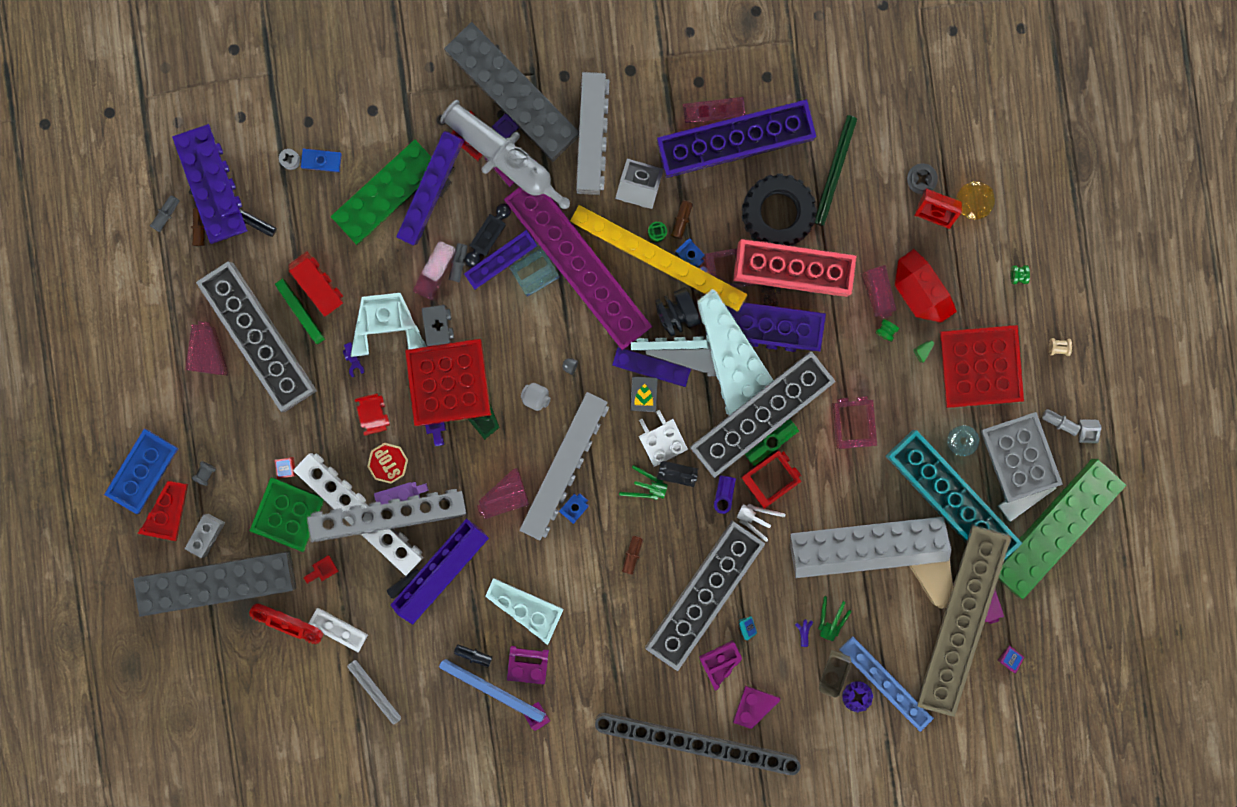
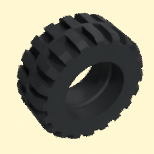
[742,174,817,246]

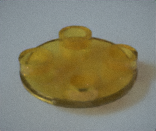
[956,181,995,220]

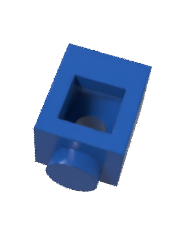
[675,238,705,268]
[559,493,589,524]

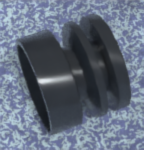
[655,287,701,337]

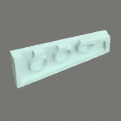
[631,337,711,351]
[485,578,563,645]

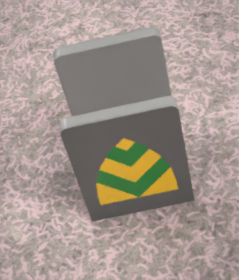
[631,377,658,412]

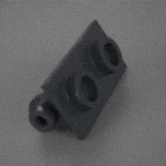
[657,461,698,487]

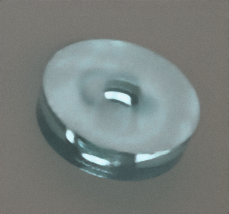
[947,426,979,456]

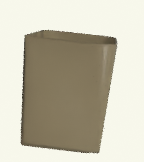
[819,650,851,698]

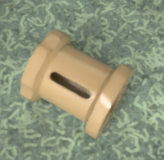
[1049,338,1072,356]

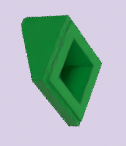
[913,340,934,363]

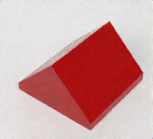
[914,188,962,229]

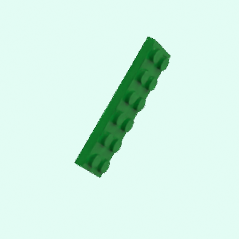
[330,139,432,245]

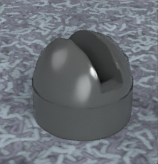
[562,358,578,375]

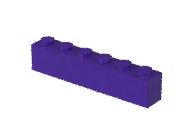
[396,131,464,246]
[390,518,489,625]

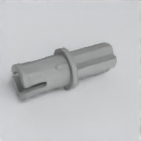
[1042,409,1081,436]

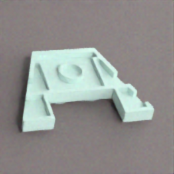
[351,293,426,357]

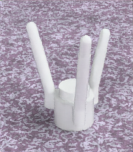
[736,504,785,542]

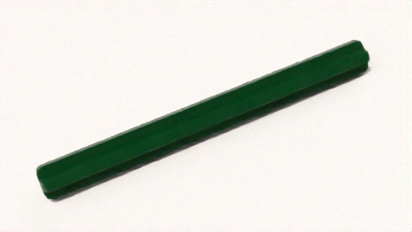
[815,115,857,226]

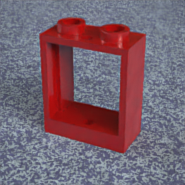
[741,450,802,509]

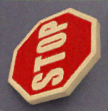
[367,443,408,484]

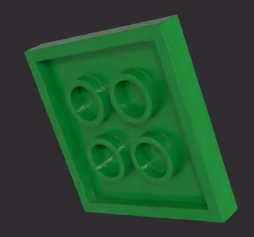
[249,477,325,552]

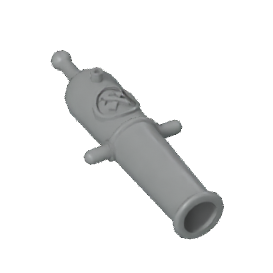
[440,100,570,209]

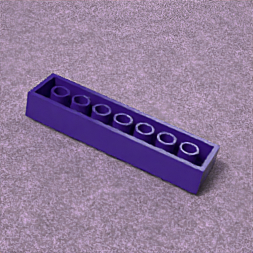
[656,100,816,178]

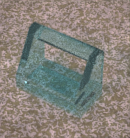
[509,248,560,297]

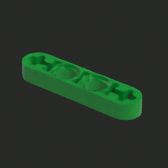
[275,278,325,345]

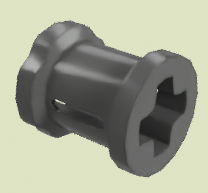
[192,461,216,486]

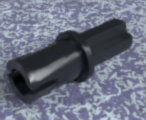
[387,568,420,599]
[454,644,493,668]

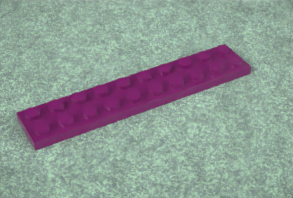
[504,187,652,350]

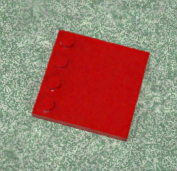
[940,325,1024,408]
[405,339,491,426]

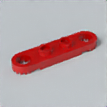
[249,604,323,644]

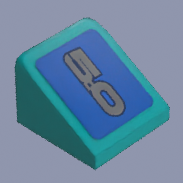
[738,616,757,640]

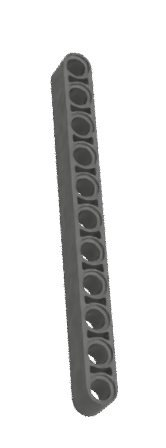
[595,713,800,775]

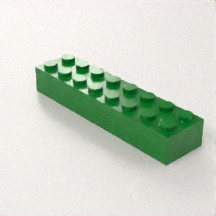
[998,459,1126,599]

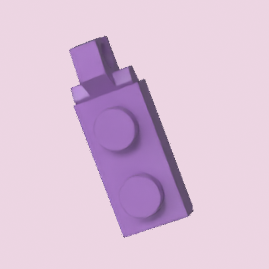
[374,482,429,505]

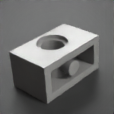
[185,514,225,558]

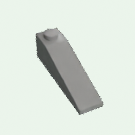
[645,349,717,376]

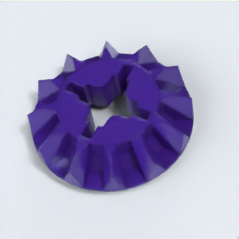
[842,681,873,713]

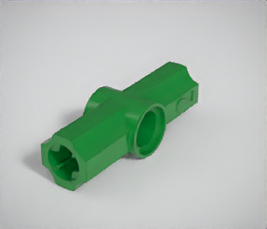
[744,418,799,466]

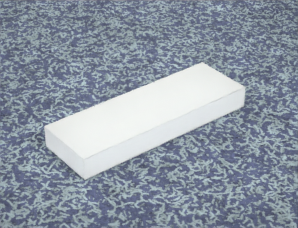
[998,487,1056,522]
[309,608,368,652]

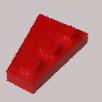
[137,481,188,541]

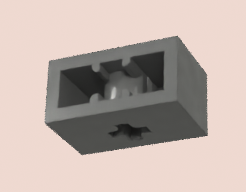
[422,305,454,347]

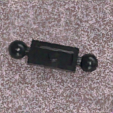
[465,203,511,267]

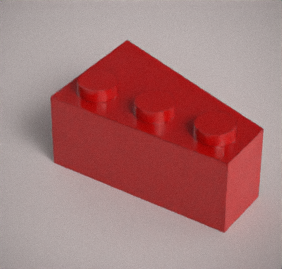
[289,251,344,317]

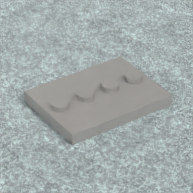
[981,412,1063,503]

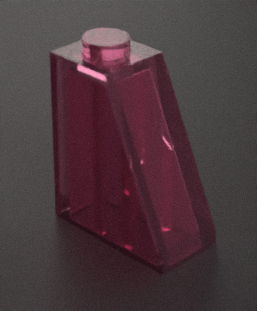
[861,265,896,319]
[185,321,228,376]
[477,468,530,519]

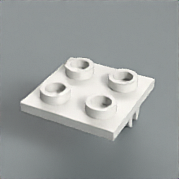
[639,410,688,467]

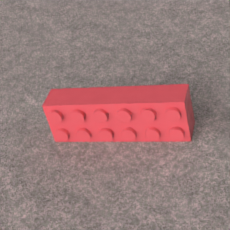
[733,239,856,297]

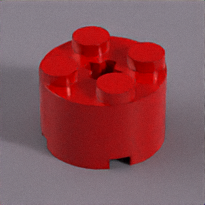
[355,393,390,436]

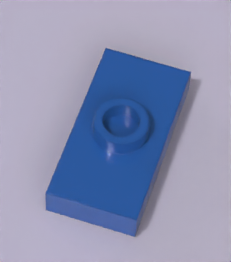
[301,149,342,173]

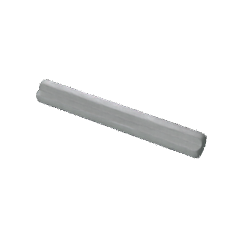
[347,660,401,725]

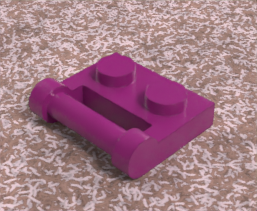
[507,646,549,685]

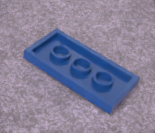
[104,429,179,514]

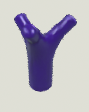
[795,619,813,647]

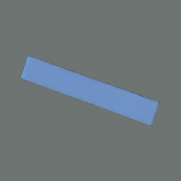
[839,636,934,732]
[439,659,546,723]

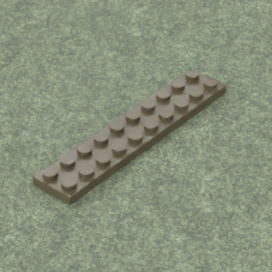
[917,525,1011,717]

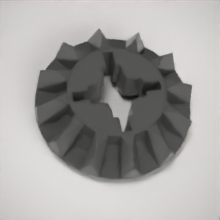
[907,164,938,194]

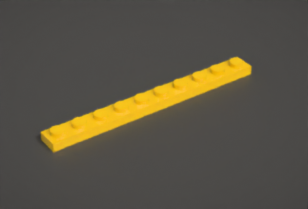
[570,205,747,312]

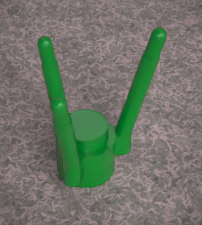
[619,465,668,500]
[818,596,851,641]

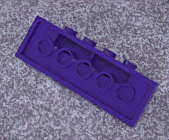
[172,124,248,244]
[706,302,826,352]

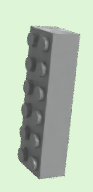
[577,72,609,195]

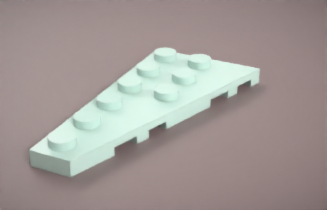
[697,289,774,415]

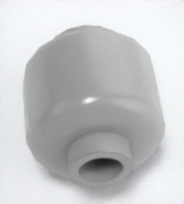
[521,383,551,411]

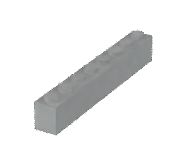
[519,392,609,540]

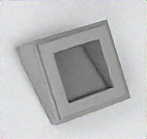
[1079,419,1101,443]

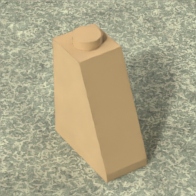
[910,558,953,609]

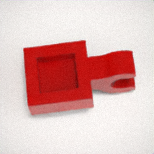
[303,555,339,584]

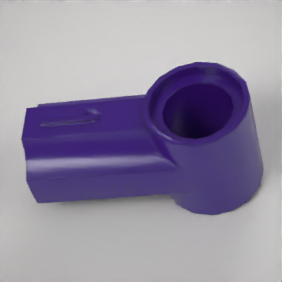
[714,475,736,514]

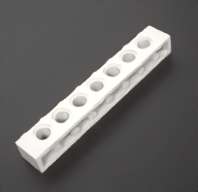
[293,453,424,576]

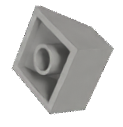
[615,159,664,209]

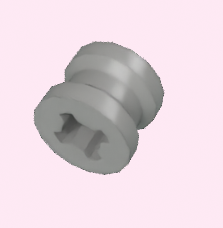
[279,149,301,170]

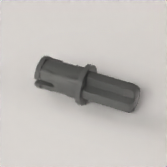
[149,195,180,232]
[448,243,468,282]

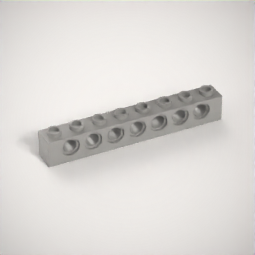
[307,489,466,543]

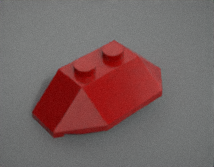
[894,249,957,323]

